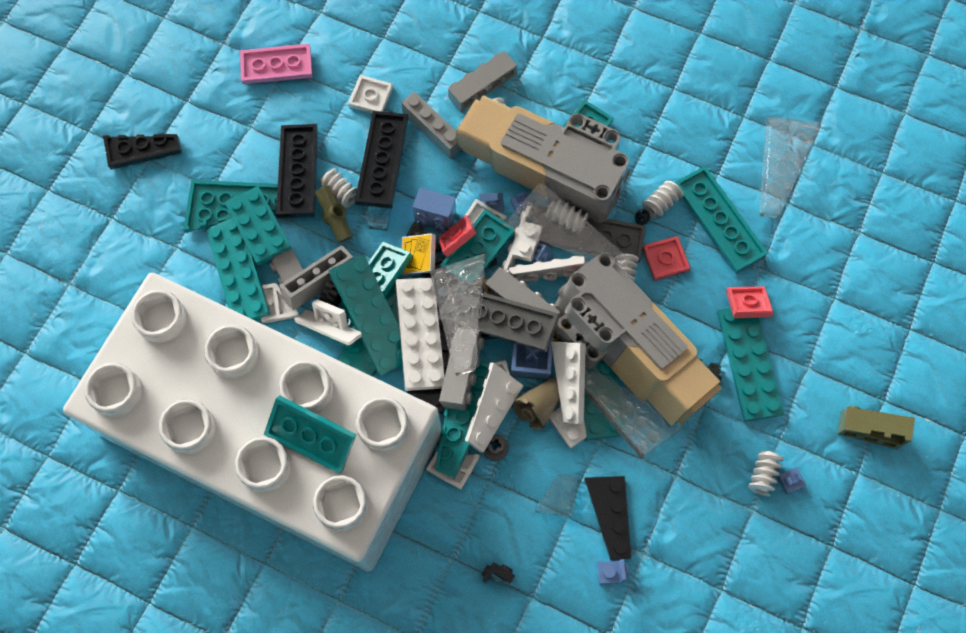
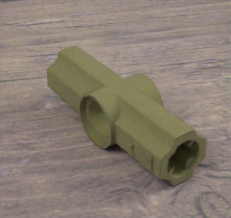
[315,185,353,243]

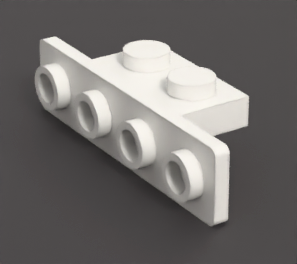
[502,206,543,270]
[294,299,362,345]

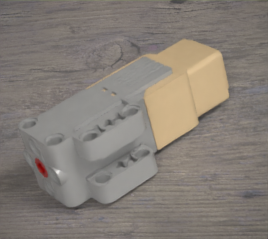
[456,95,630,223]
[554,253,722,426]

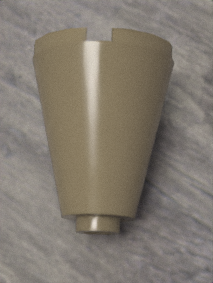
[513,377,560,430]

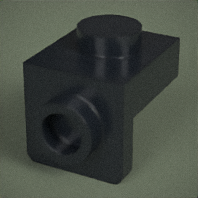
[481,562,515,584]

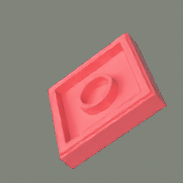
[439,215,476,257]
[642,236,690,281]
[726,286,773,318]

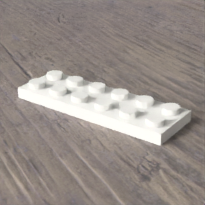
[395,278,445,391]

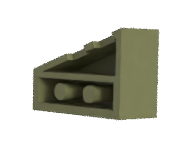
[837,406,915,450]

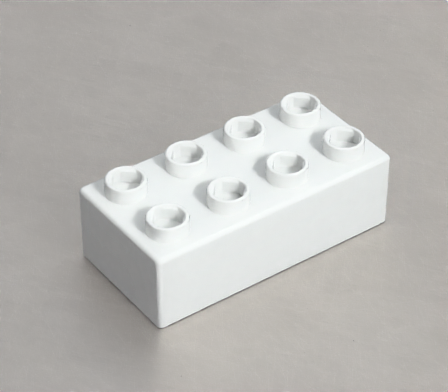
[63,273,442,572]

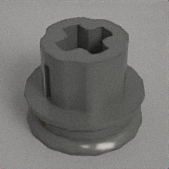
[484,434,508,461]

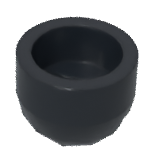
[635,209,650,225]

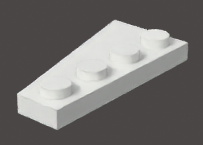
[509,256,586,282]
[551,342,586,424]
[465,363,523,453]

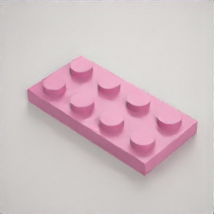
[240,44,313,84]

